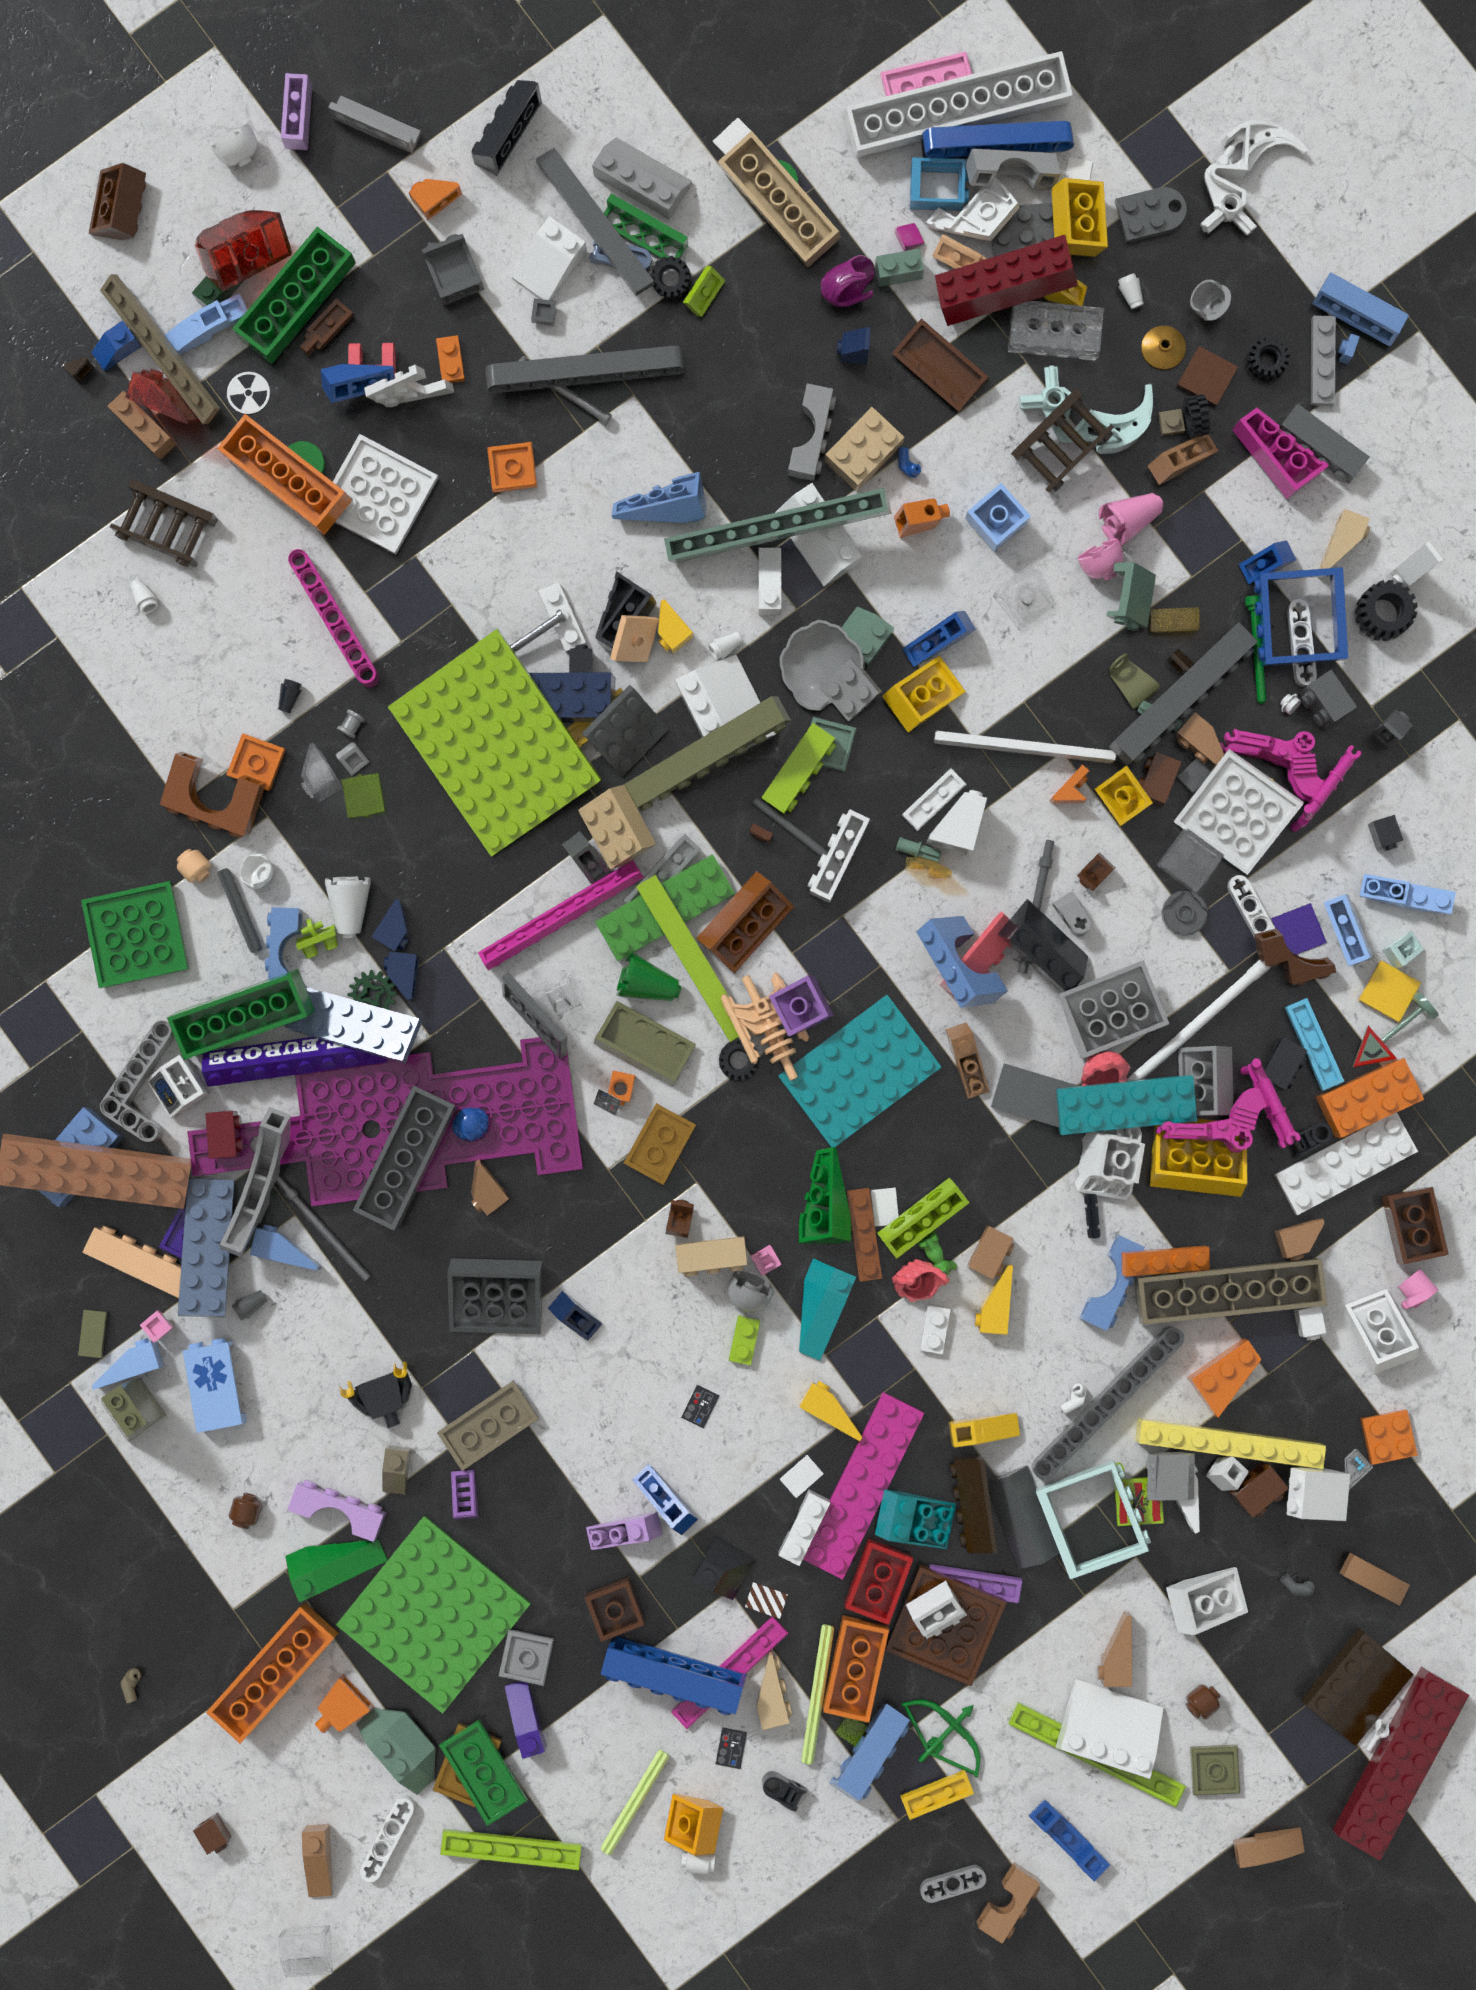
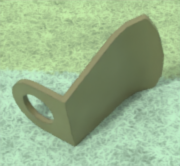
[1109,653,1160,709]

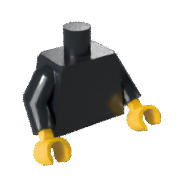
[339,1362,412,1428]

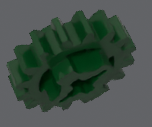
[347,970,398,1011]

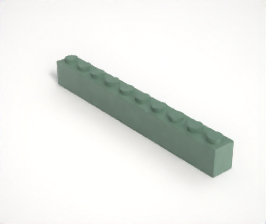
[664,488,892,563]

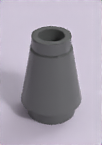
[232,1290,267,1321]

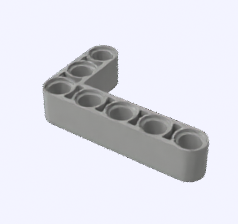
[100,1020,175,1142]

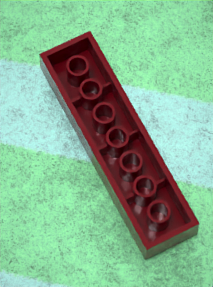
[1333,1666,1469,1860]

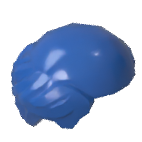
[452,1107,489,1142]

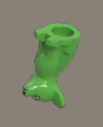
[917,1230,957,1276]

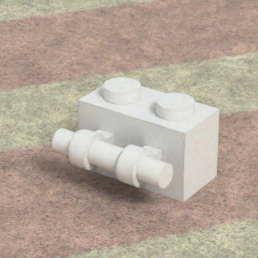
[906,1581,967,1639]

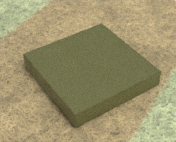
[1190,1745,1240,1796]

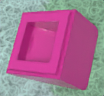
[895,223,924,251]

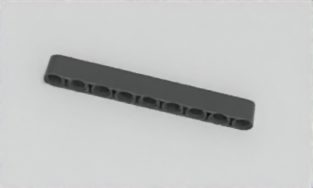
[485,346,685,393]
[1032,1326,1184,1480]

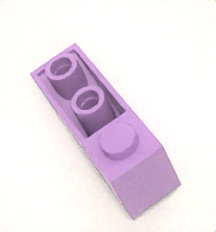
[586,1512,663,1550]

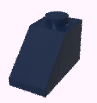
[837,327,871,364]
[372,899,410,953]
[384,952,419,1001]
[548,1291,602,1341]

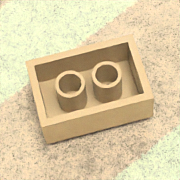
[825,407,904,492]
[578,785,656,869]
[675,1236,748,1277]

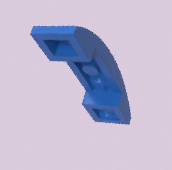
[1028,1799,1110,1881]

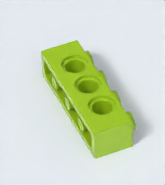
[877,1178,969,1259]

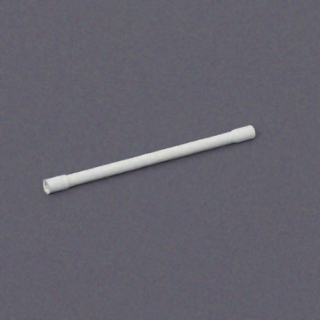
[1127,960,1271,1081]

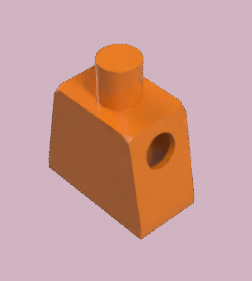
[894,498,950,538]
[315,1674,374,1733]

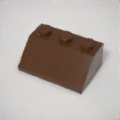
[88,163,146,240]

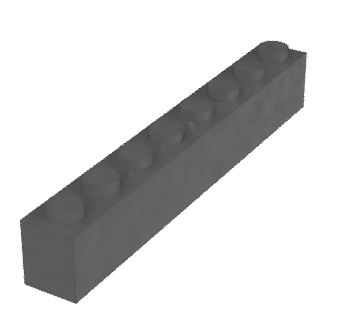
[1109,622,1258,766]

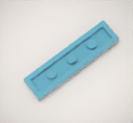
[1284,998,1344,1091]

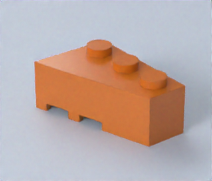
[1187,1339,1261,1418]

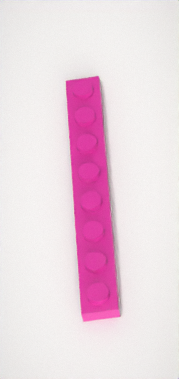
[478,860,644,971]

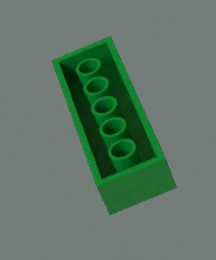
[232,226,356,364]
[167,969,315,1060]

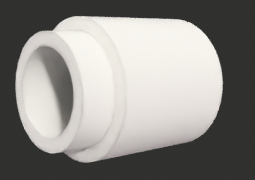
[681,1851,715,1874]

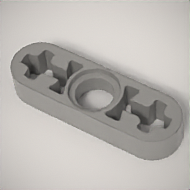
[920,1865,986,1903]

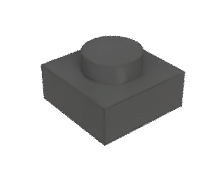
[531,298,557,326]

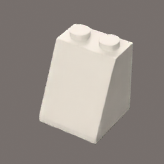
[926,790,987,856]
[1287,1467,1350,1521]

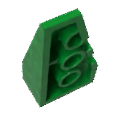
[285,1539,388,1602]

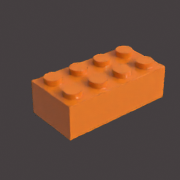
[1316,1058,1424,1138]
[823,1615,889,1723]

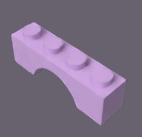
[287,1480,387,1542]

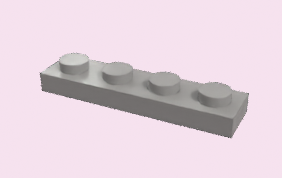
[1311,316,1336,406]
[623,833,701,903]

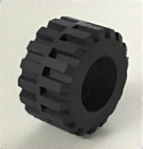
[1355,580,1418,641]

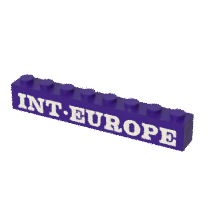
[202,1037,388,1087]

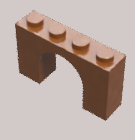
[160,751,266,838]

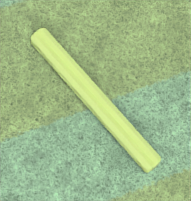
[601,1750,669,1855]

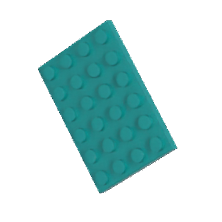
[778,995,941,1147]

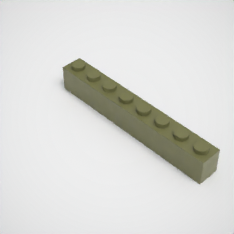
[624,696,791,812]

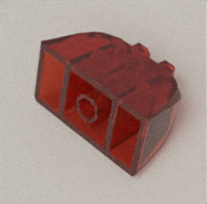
[195,210,292,291]

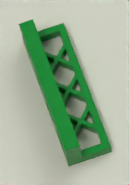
[604,193,688,260]

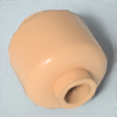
[177,849,211,883]

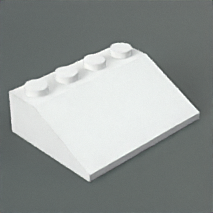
[675,655,776,758]
[1056,1679,1163,1779]

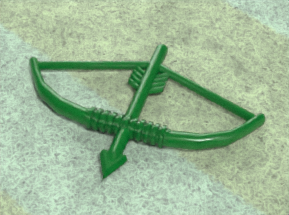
[902,1699,981,1778]

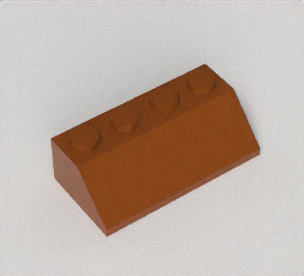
[696,871,795,973]

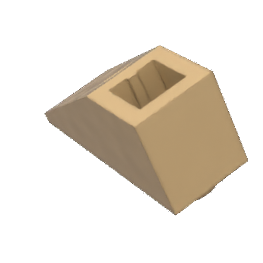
[757,1650,793,1730]

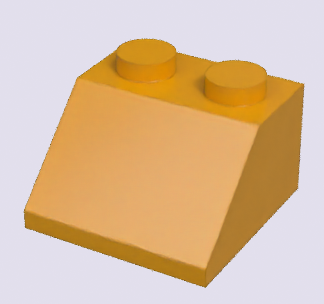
[664,1794,724,1855]

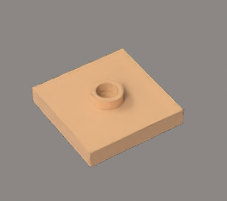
[610,615,659,662]

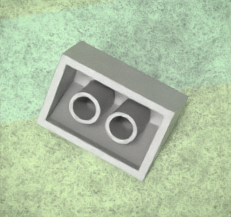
[1178,1046,1233,1116]

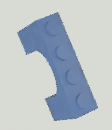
[916,916,1008,1008]

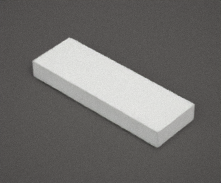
[902,769,967,831]

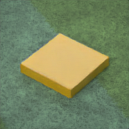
[1358,960,1421,1023]

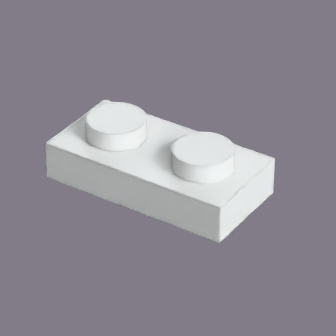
[920,1305,951,1354]

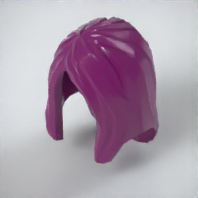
[820,255,874,307]

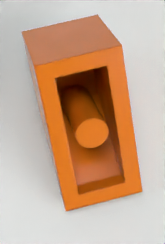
[408,179,462,221]

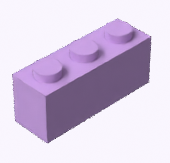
[281,73,312,150]

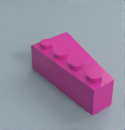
[1232,408,1329,499]

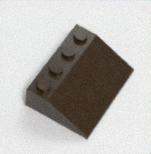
[1301,1628,1414,1746]

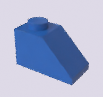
[91,320,141,371]
[1239,540,1297,584]

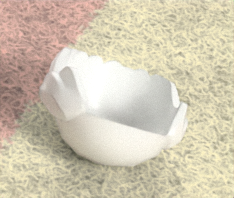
[239,854,273,890]

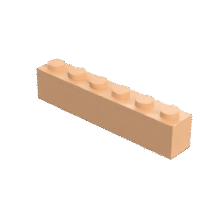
[83,1225,181,1298]

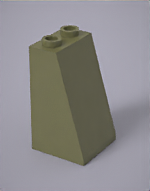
[101,1378,166,1442]

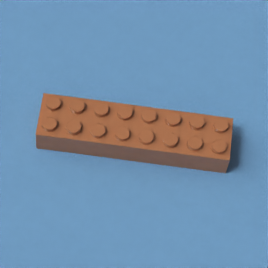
[0,1134,191,1209]

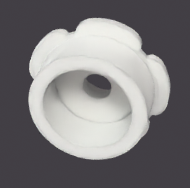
[1280,694,1301,715]

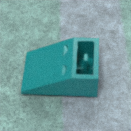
[875,1489,956,1549]

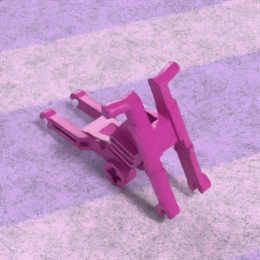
[1220,729,1361,832]
[1156,1058,1301,1153]

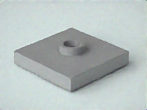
[499,1629,554,1686]

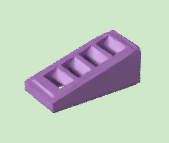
[451,1469,479,1520]

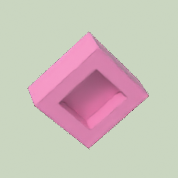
[751,1245,782,1276]
[140,1310,174,1343]

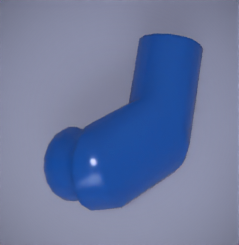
[898,447,921,478]

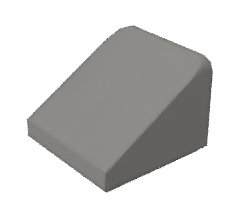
[336,742,369,776]

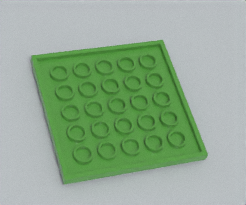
[336,1515,531,1714]

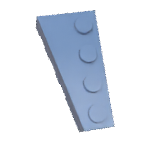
[829,1704,910,1801]

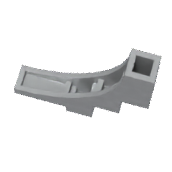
[220,1107,291,1257]

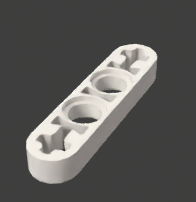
[1287,599,1317,687]
[1227,875,1275,938]
[360,1795,415,1882]

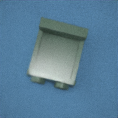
[1107,562,1156,631]

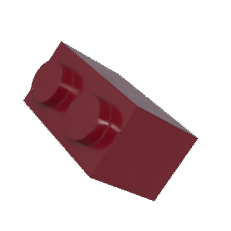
[205,1111,244,1159]

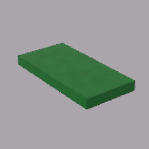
[439,1719,528,1826]

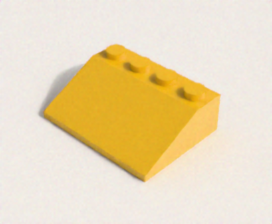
[1150,1118,1247,1197]

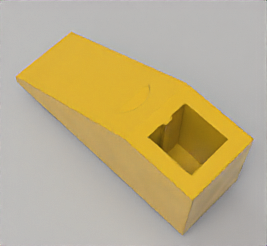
[949,1412,1020,1447]

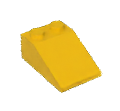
[882,655,966,733]

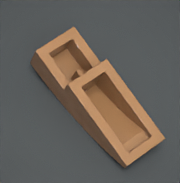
[1339,1553,1410,1606]
[1233,1827,1305,1868]

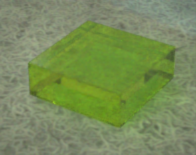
[835,1717,868,1746]

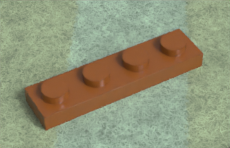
[846,1188,882,1282]

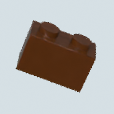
[1138,752,1181,807]

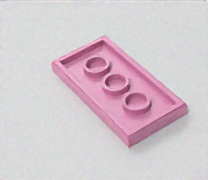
[880,52,972,96]

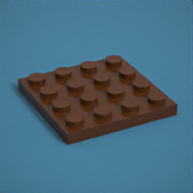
[885,1564,1007,1686]

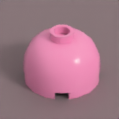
[1077,539,1124,581]

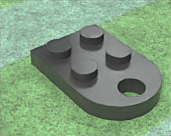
[1115,187,1187,244]

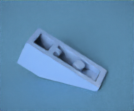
[92,1338,164,1390]

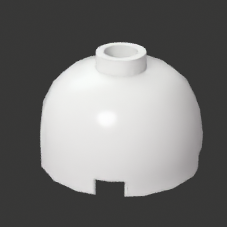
[211,125,257,167]

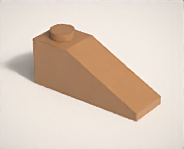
[1148,435,1219,485]
[1097,1612,1132,1687]
[302,1824,333,1897]

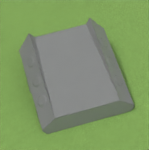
[1146,1452,1195,1501]

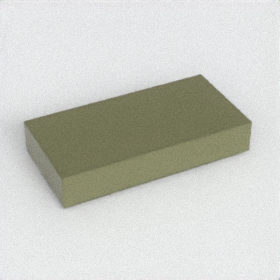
[78,1309,108,1358]

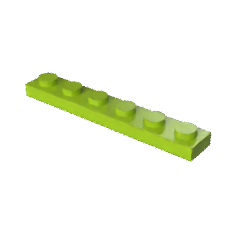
[440,1829,582,1870]

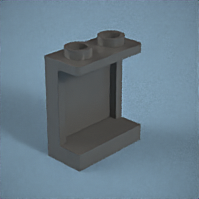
[422,234,485,306]

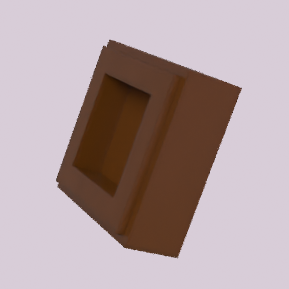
[749,823,773,844]

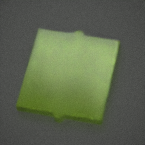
[342,773,385,818]

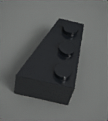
[595,571,657,653]

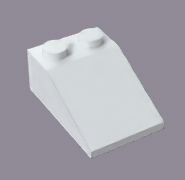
[512,216,587,300]
[1344,1289,1419,1375]
[1166,1567,1248,1635]

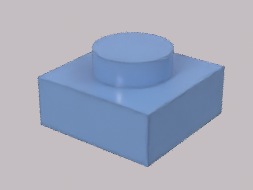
[1338,334,1360,364]

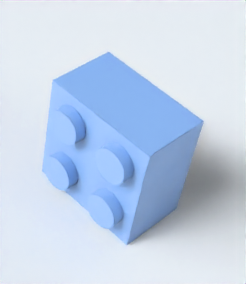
[965,483,1031,552]

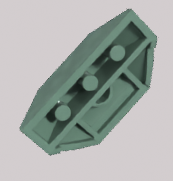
[356,1708,436,1795]

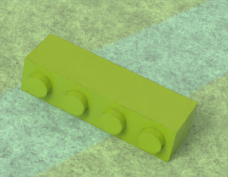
[762,723,837,814]

